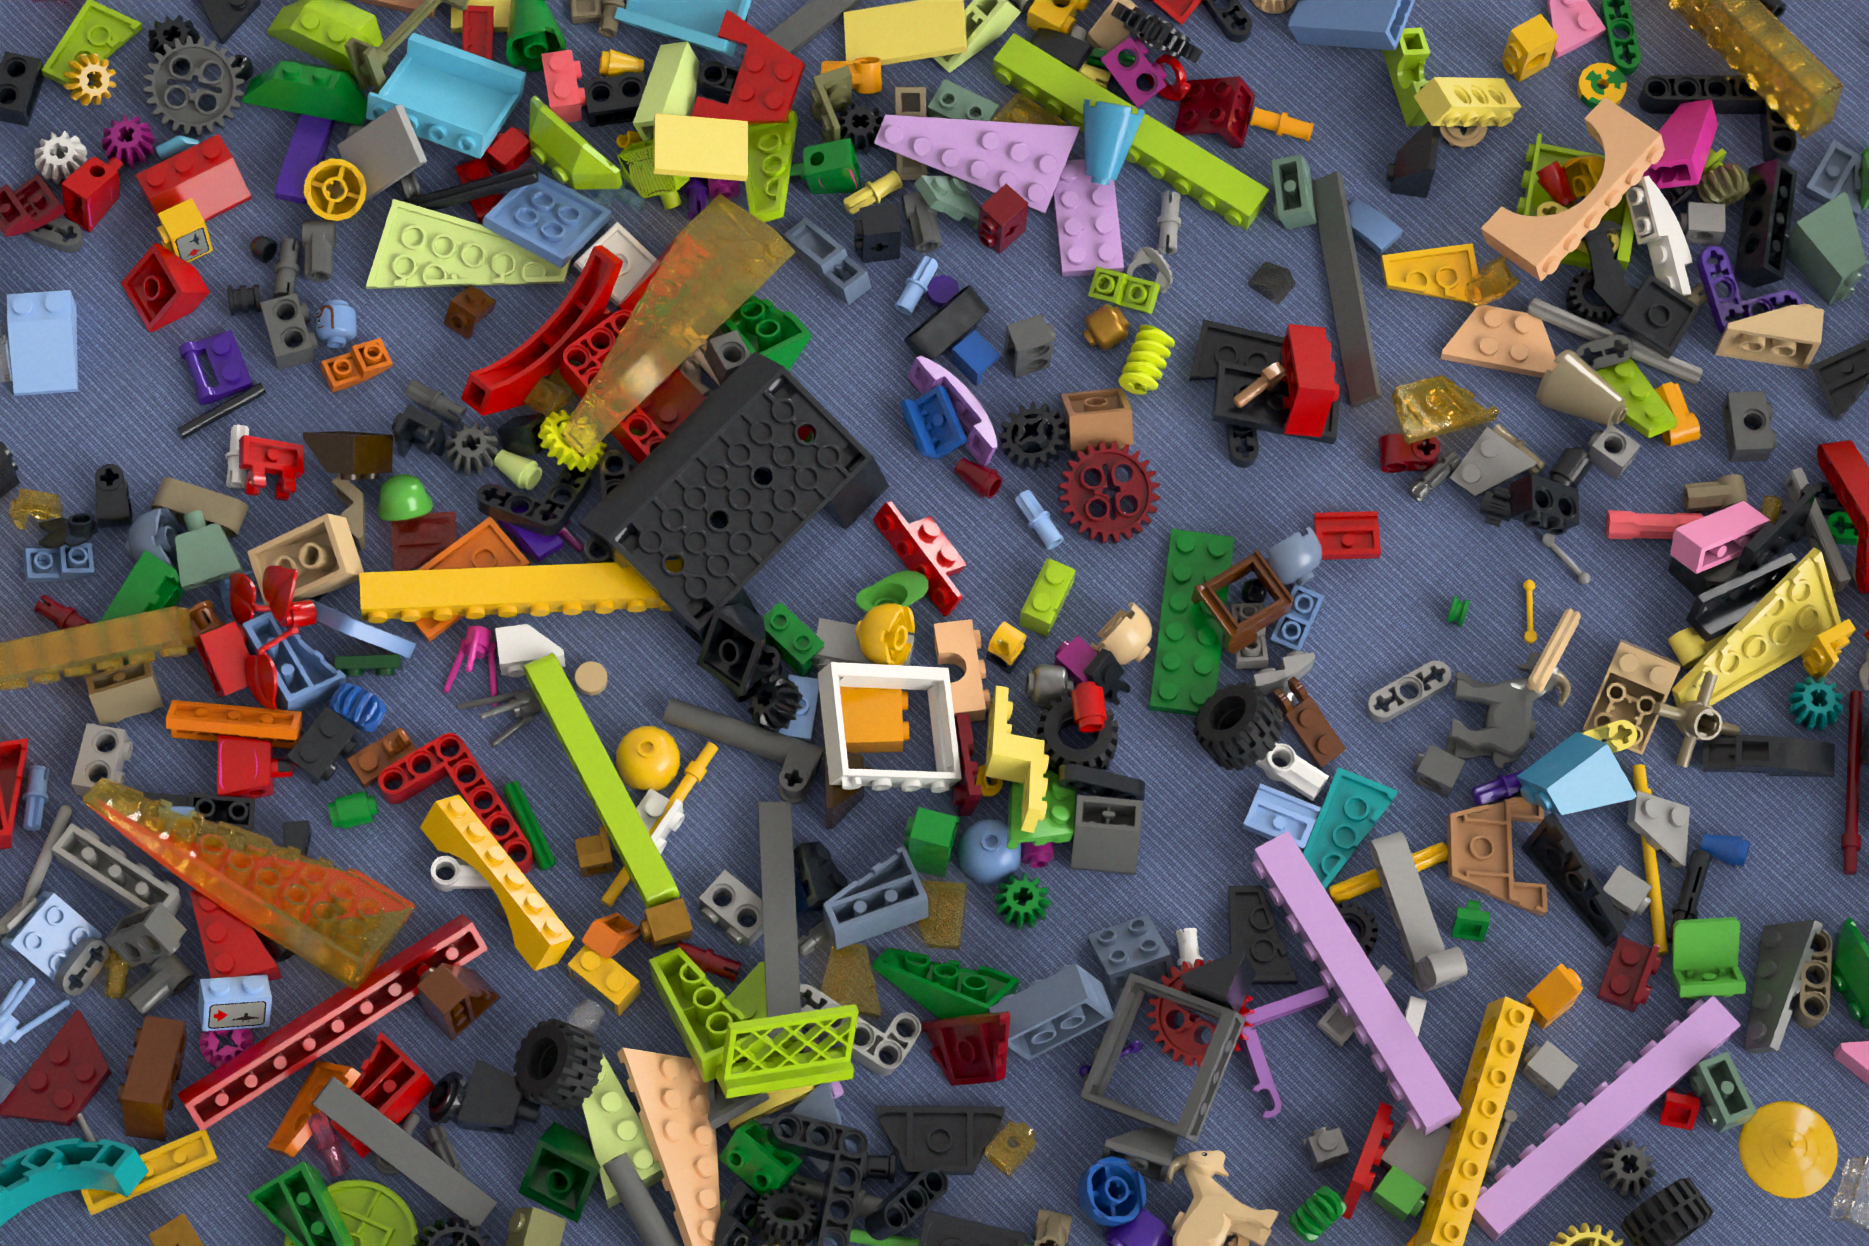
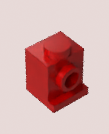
[483,126,531,174]

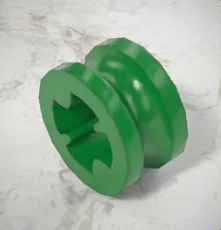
[1446,596,1470,627]

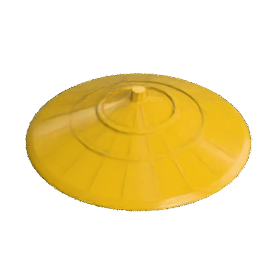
[1738,1101,1838,1199]

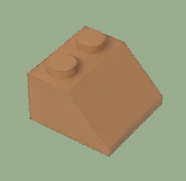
[1061,388,1134,453]

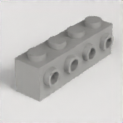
[52,823,184,916]

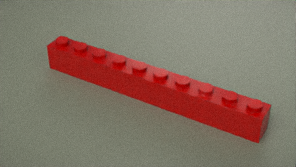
[177,913,488,1132]

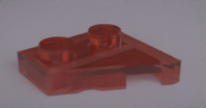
[391,511,457,571]

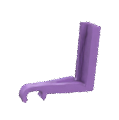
[1239,985,1330,1120]

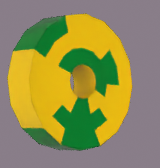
[1577,63,1627,109]

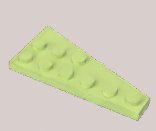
[366,199,572,289]

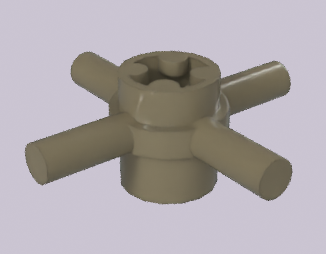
[1653,672,1740,768]

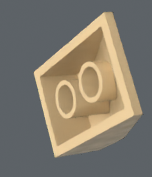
[1715,304,1824,369]
[247,513,364,605]

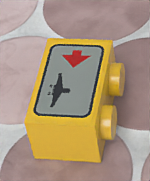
[156,198,213,262]
[567,945,641,1016]

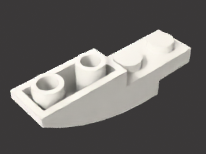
[1625,176,1693,297]

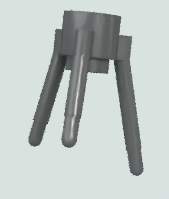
[456,688,541,747]

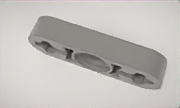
[1366,661,1451,723]

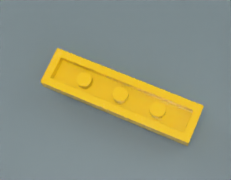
[81,1129,219,1216]

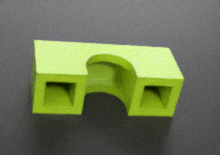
[1382,27,1431,127]

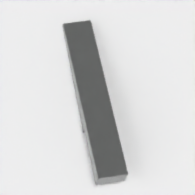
[311,1076,497,1228]

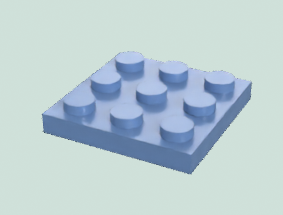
[482,172,612,269]

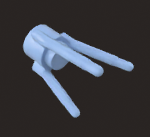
[0,978,70,1045]

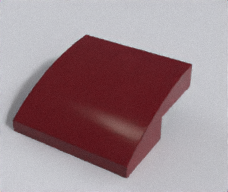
[0,173,67,237]

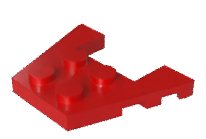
[691,10,805,124]

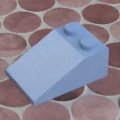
[7,290,78,396]

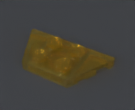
[1392,375,1500,444]

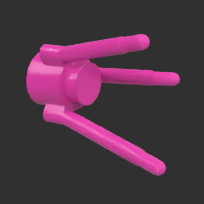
[443,626,498,707]

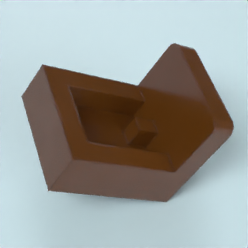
[444,285,496,339]

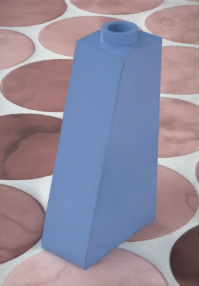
[1288,0,1415,50]

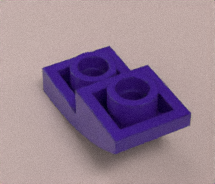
[497,506,564,562]

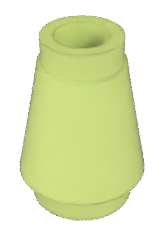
[494,450,542,490]

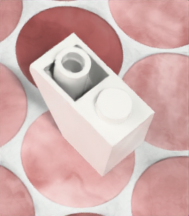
[495,624,566,677]

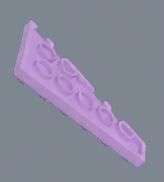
[874,115,1080,213]

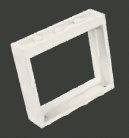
[817,662,962,793]

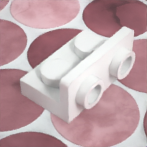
[636,788,685,855]

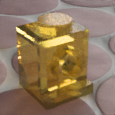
[984,1120,1037,1178]

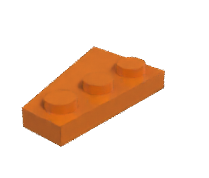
[267,1060,361,1158]

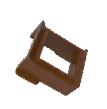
[1191,550,1294,654]

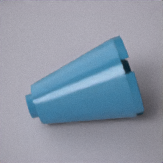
[1083,99,1145,185]

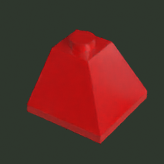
[121,243,210,332]

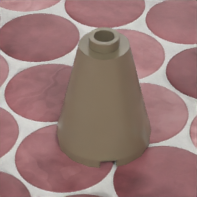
[1536,349,1627,426]

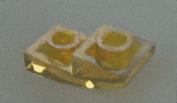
[523,360,580,417]

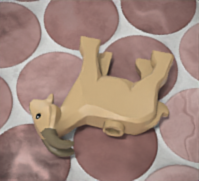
[1166,1150,1279,1246]

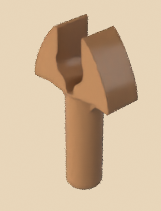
[1233,362,1286,408]

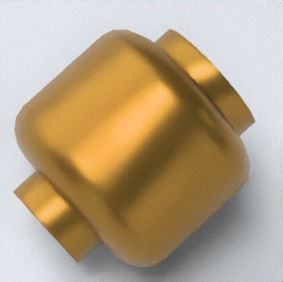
[1083,304,1131,351]

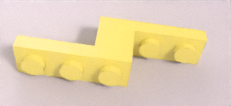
[985,685,1049,833]

